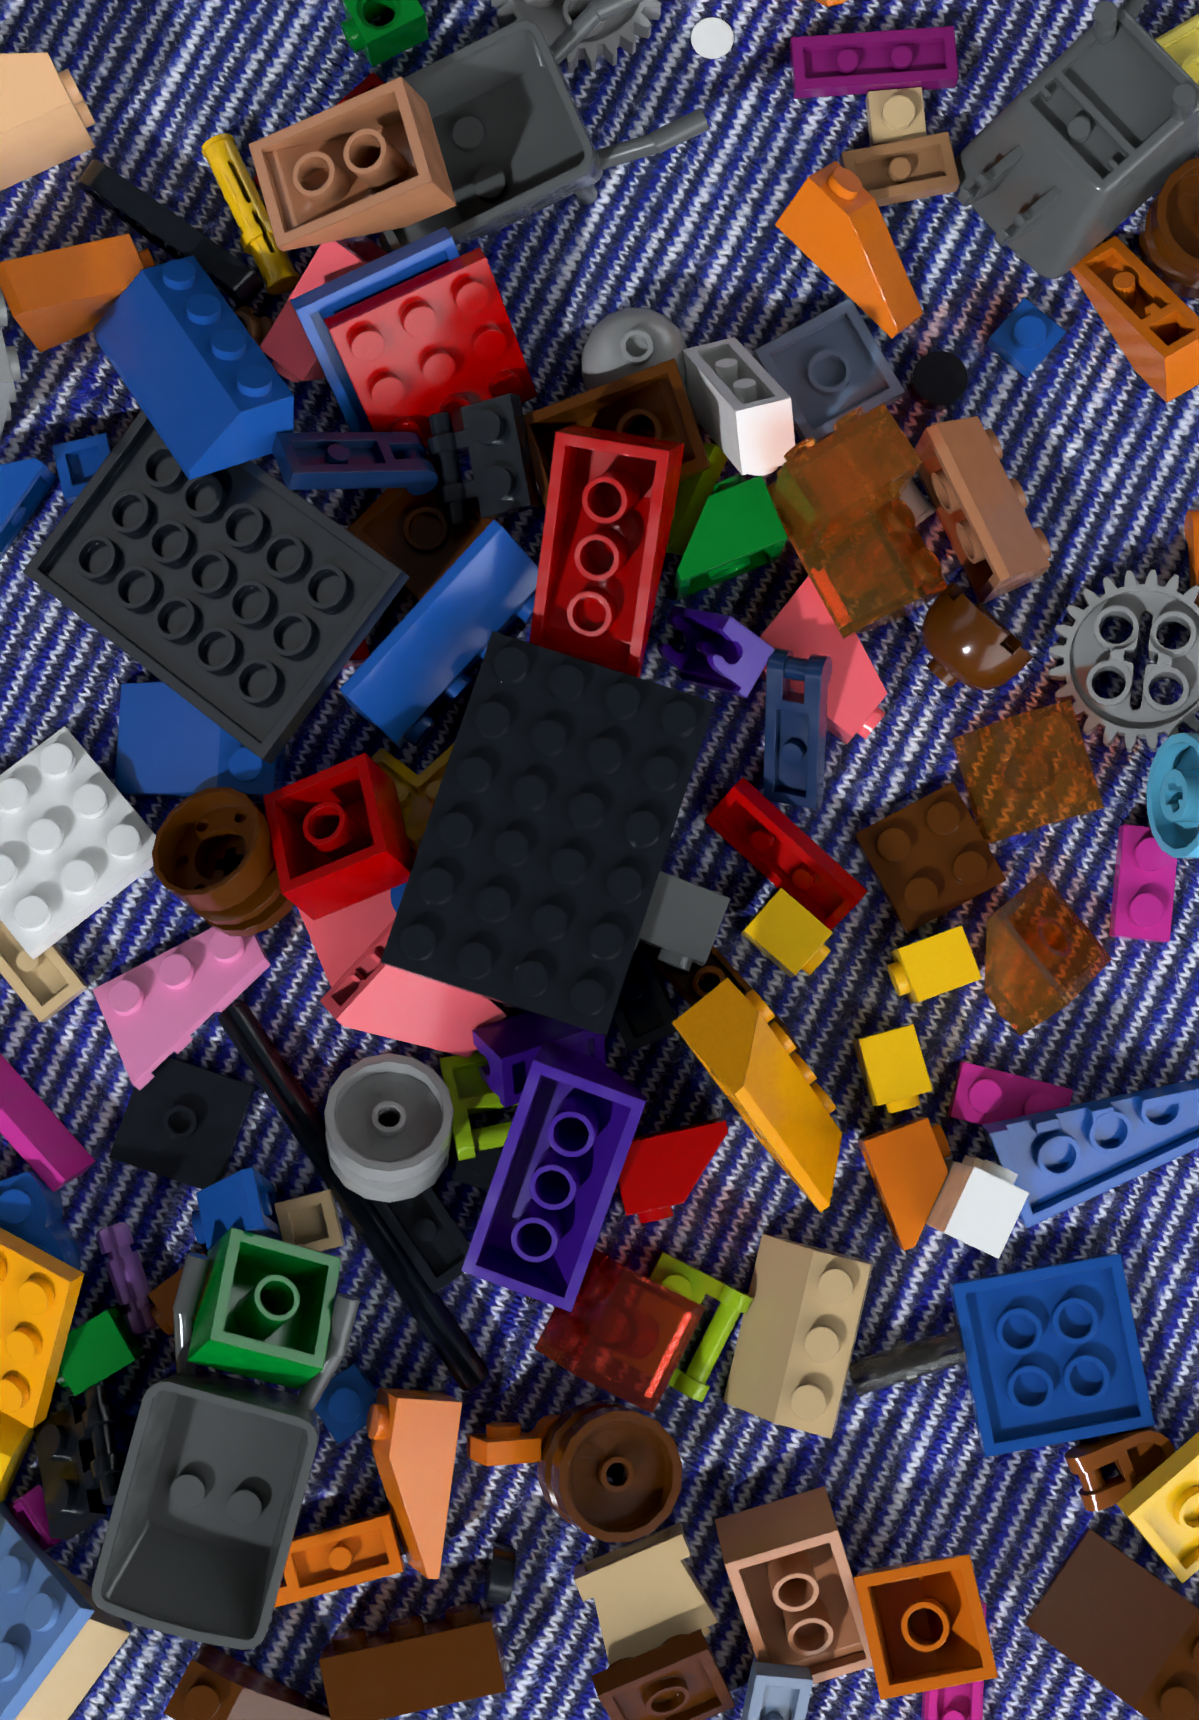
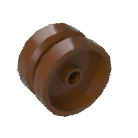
[1138,157,1199,299]
[537,1401,682,1542]

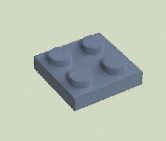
[753,298,905,450]

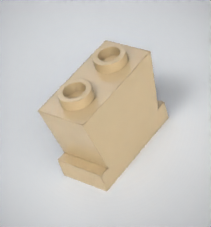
[574,1522,718,1666]

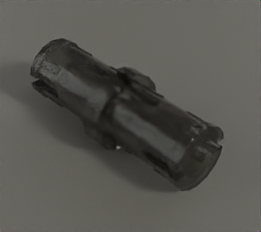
[849,1328,968,1397]

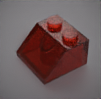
[534,1247,706,1413]

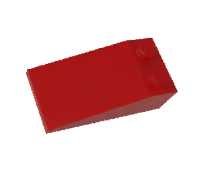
[529,425,685,678]

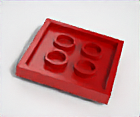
[323,247,538,448]

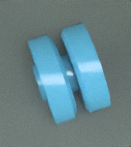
[1146,733,1199,858]

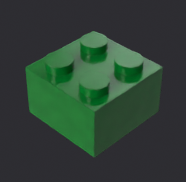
[187,1227,341,1390]

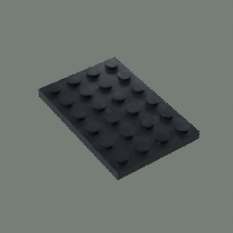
[23,410,410,764]
[380,631,714,1037]

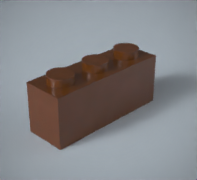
[319,1603,508,1720]

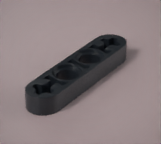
[76,159,264,306]

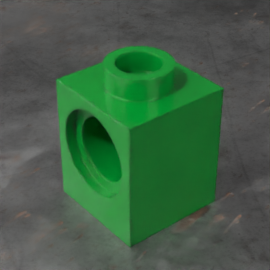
[340,0,429,68]
[56,1304,146,1396]

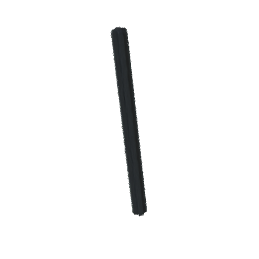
[218,1001,489,1391]

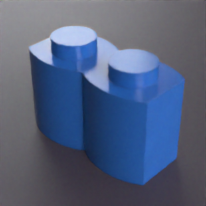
[0,1170,81,1271]

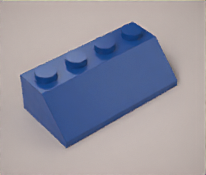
[93,255,294,480]
[339,520,538,751]

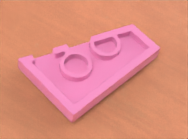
[92,927,271,1091]

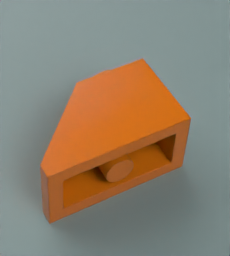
[857,1117,951,1251]

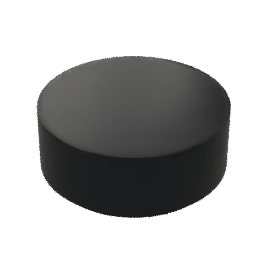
[910,351,968,410]
[484,1542,516,1605]

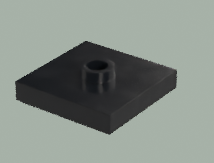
[109,1056,257,1190]

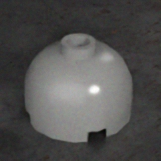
[581,307,687,391]

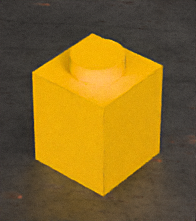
[740,888,833,978]
[887,925,982,1004]
[852,1024,933,1114]

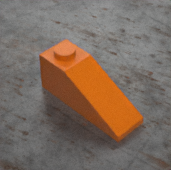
[775,161,923,338]
[1070,236,1199,403]
[366,1387,462,1579]

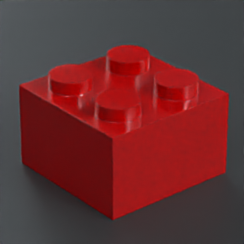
[263,753,413,920]

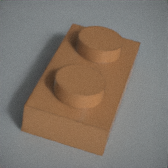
[839,132,960,207]

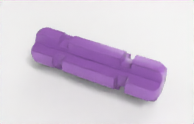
[96,1222,159,1335]

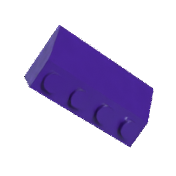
[461,1040,647,1312]

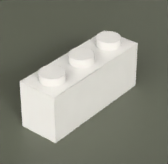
[683,337,797,476]
[926,1155,1029,1259]

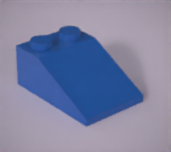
[115,682,286,802]

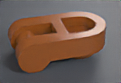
[1064,1427,1175,1512]

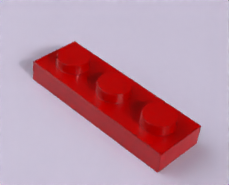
[704,777,868,931]

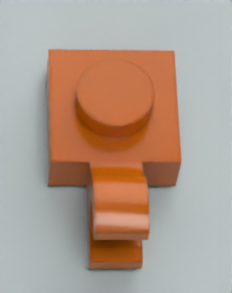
[467,1414,560,1466]

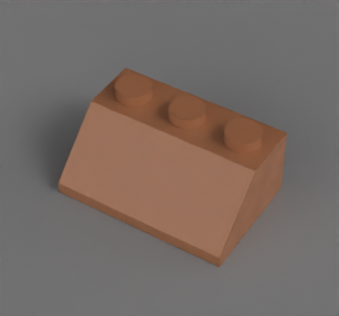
[910,416,1051,605]

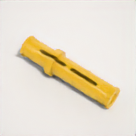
[201,133,300,295]

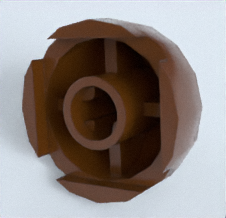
[922,582,1034,690]

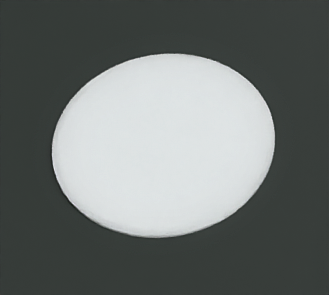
[691,17,734,59]

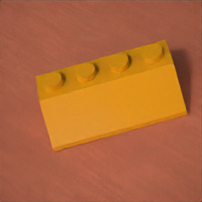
[672,977,843,1213]

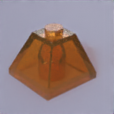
[984,871,1112,1036]

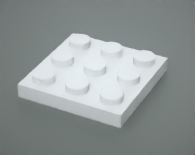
[0,726,156,960]

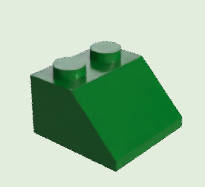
[672,474,788,601]

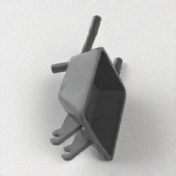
[379,0,710,251]
[954,0,1199,279]
[91,1252,361,1650]

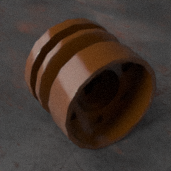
[152,787,294,936]

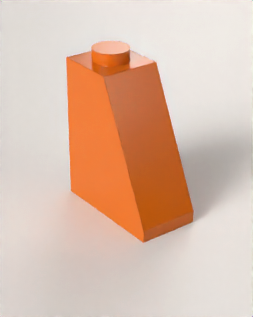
[0,233,156,353]

